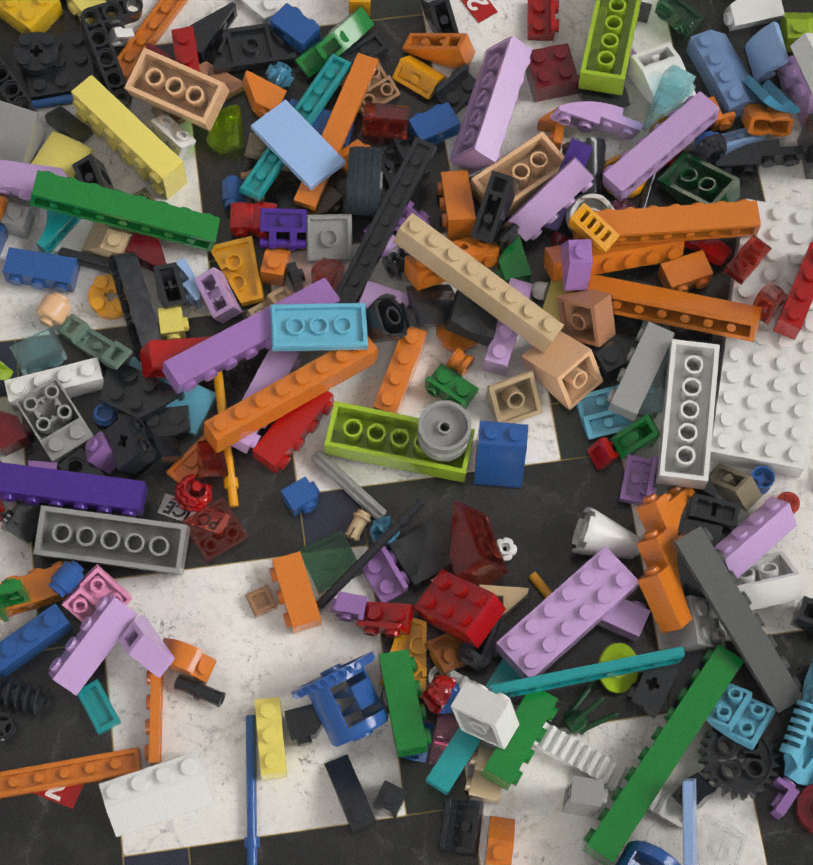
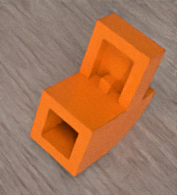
[163,638,217,683]

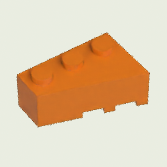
[437,170,476,242]

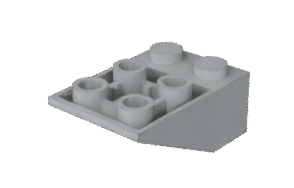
[15,377,94,464]

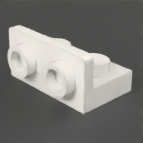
[148,114,196,160]

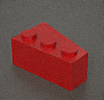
[140,336,212,378]

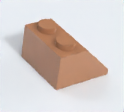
[557,289,616,347]

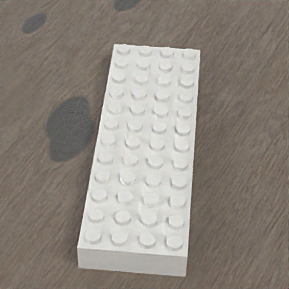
[710,199,813,478]

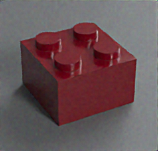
[525,43,579,102]

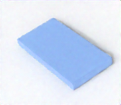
[251,100,345,191]

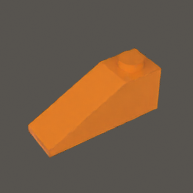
[402,33,476,68]

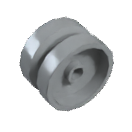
[417,400,472,461]

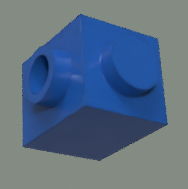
[281,476,320,517]

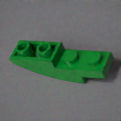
[294,6,374,78]

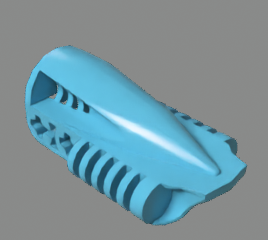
[779,658,813,786]

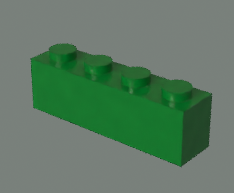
[379,649,432,758]
[481,691,558,791]

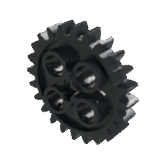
[697,726,780,801]

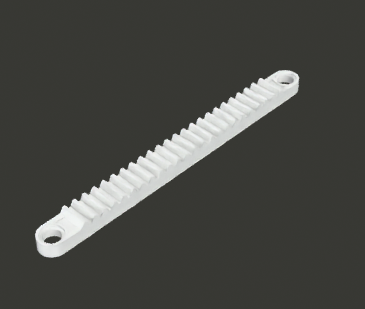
[428,666,683,829]

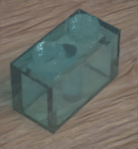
[9,327,68,376]

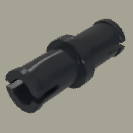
[174,674,226,708]

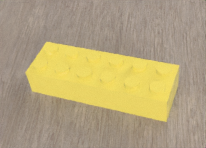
[71,75,188,200]

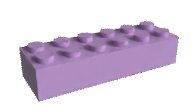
[449,36,532,174]
[495,546,639,679]

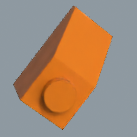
[242,70,287,118]
[260,248,292,287]
[484,816,515,865]

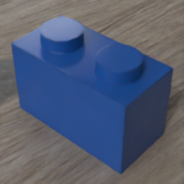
[269,3,320,54]
[408,102,461,145]

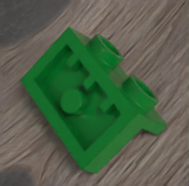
[424,363,479,409]

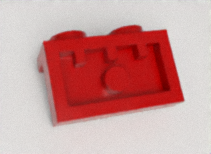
[527,0,559,41]
[356,601,414,638]

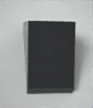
[153,262,188,309]

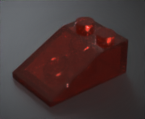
[450,501,508,585]

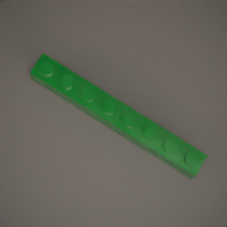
[29,170,220,252]

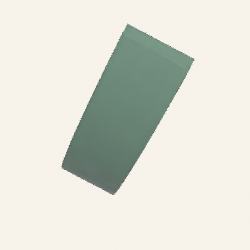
[56,314,133,369]

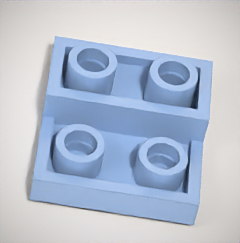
[745,21,790,83]

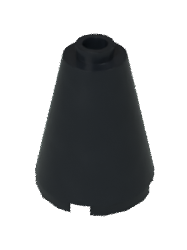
[562,137,606,196]
[366,293,411,343]

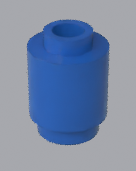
[221,175,245,211]
[48,560,85,598]

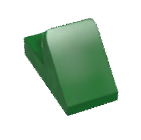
[611,413,661,459]

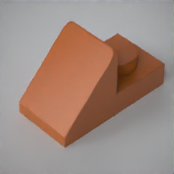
[537,104,565,151]

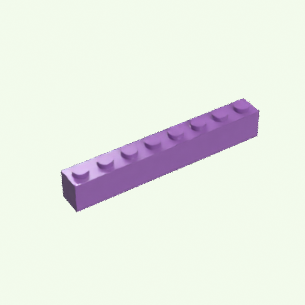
[162,278,340,394]

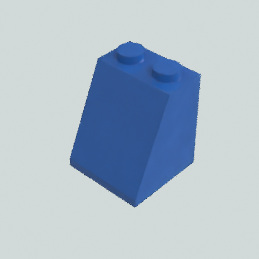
[474,421,528,488]

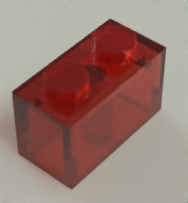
[362,102,410,139]

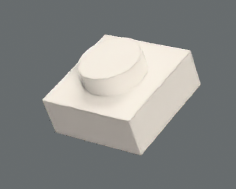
[108,26,135,47]

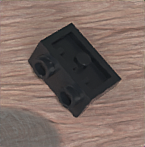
[434,64,476,114]
[0,499,49,544]

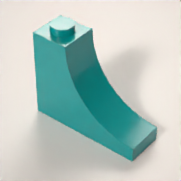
[36,210,81,254]

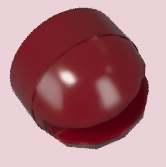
[551,231,571,246]

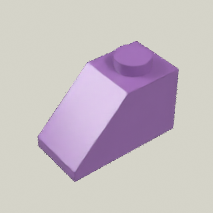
[561,239,593,291]

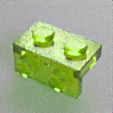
[207,104,244,155]

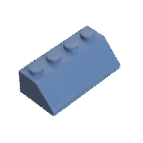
[686,29,765,118]

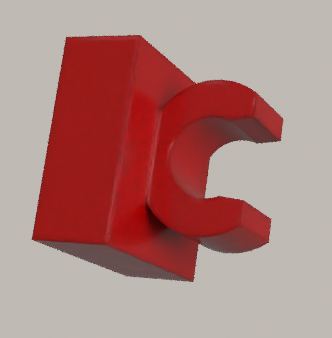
[587,437,619,470]

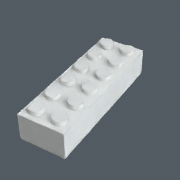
[656,339,720,489]

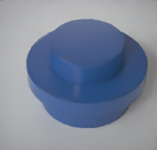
[93,404,117,427]

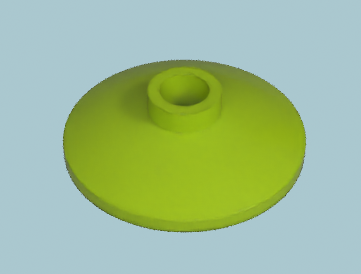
[598,643,638,693]

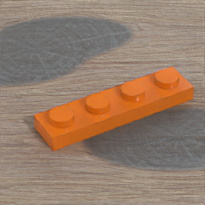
[144,670,164,766]

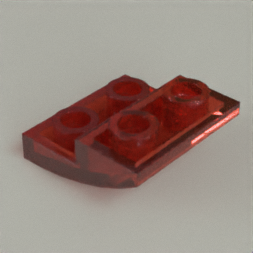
[182,497,248,562]

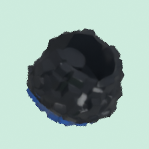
[692,131,727,165]

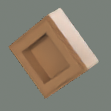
[245,585,278,618]

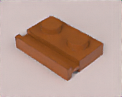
[424,633,467,676]

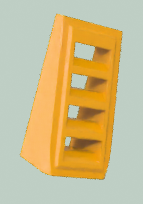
[568,203,620,253]

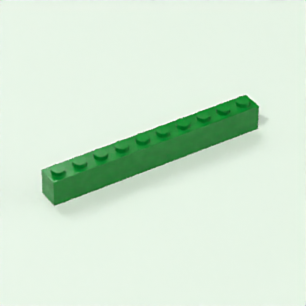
[583,644,744,865]

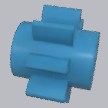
[265,62,294,88]
[370,516,400,547]

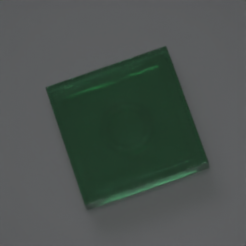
[298,530,363,594]

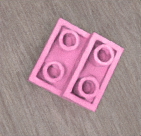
[62,564,132,622]

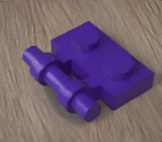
[259,208,307,251]

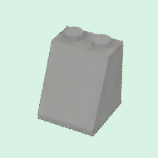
[0,101,46,164]

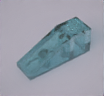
[642,64,696,131]

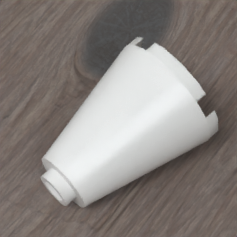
[572,507,640,559]

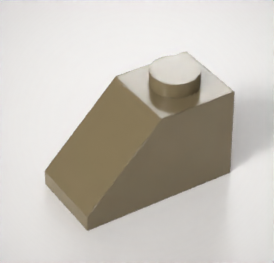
[709,463,762,512]

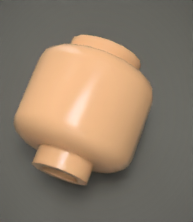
[36,292,71,328]

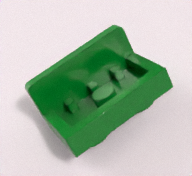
[0,578,31,622]

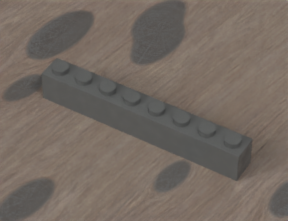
[671,525,803,713]

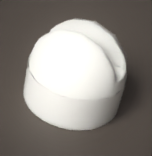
[531,281,549,301]

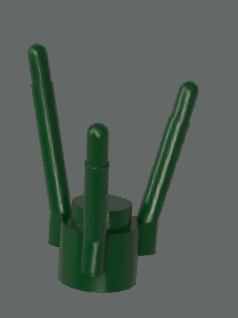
[562,680,619,735]

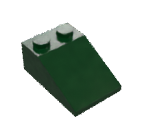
[657,151,740,205]

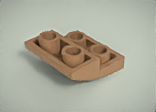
[340,58,401,117]

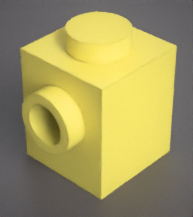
[158,306,189,340]

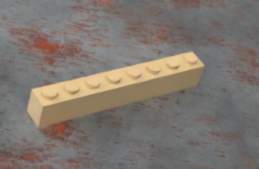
[393,213,564,353]

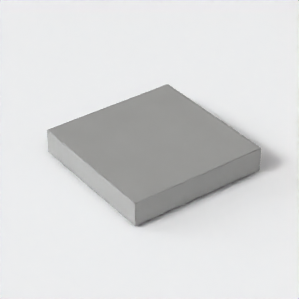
[306,214,353,261]

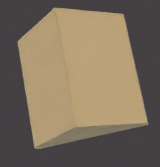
[485,370,543,423]

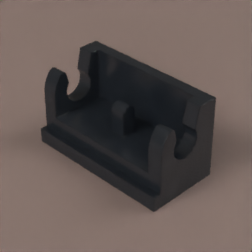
[456,620,505,671]

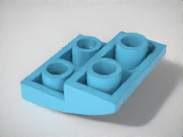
[707,683,775,750]

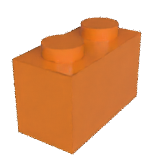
[657,250,714,292]

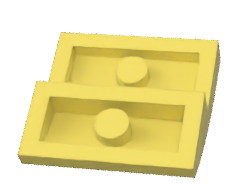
[31,131,94,179]

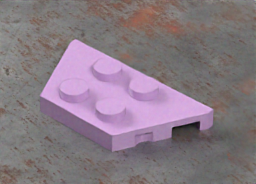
[775,55,813,128]

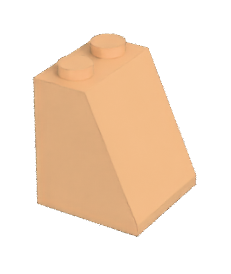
[521,331,603,410]

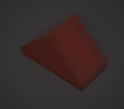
[197,441,229,478]

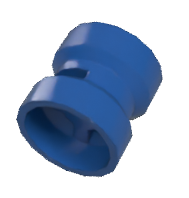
[751,466,775,495]

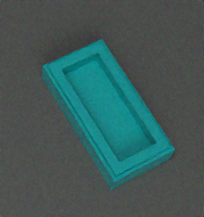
[77,679,121,736]

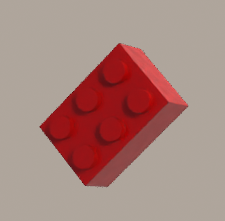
[413,569,506,648]

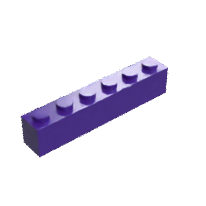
[0,462,148,518]

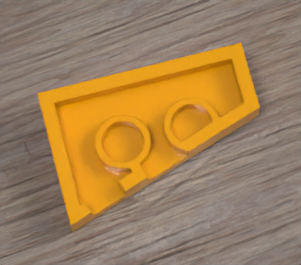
[211,236,265,306]
[379,617,427,700]

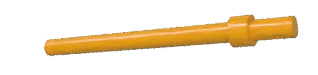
[214,371,239,508]

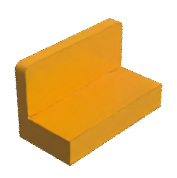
[392,55,446,100]

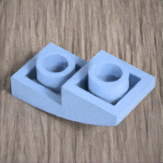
[176,257,202,310]

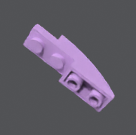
[550,101,642,140]

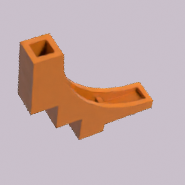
[635,486,695,634]

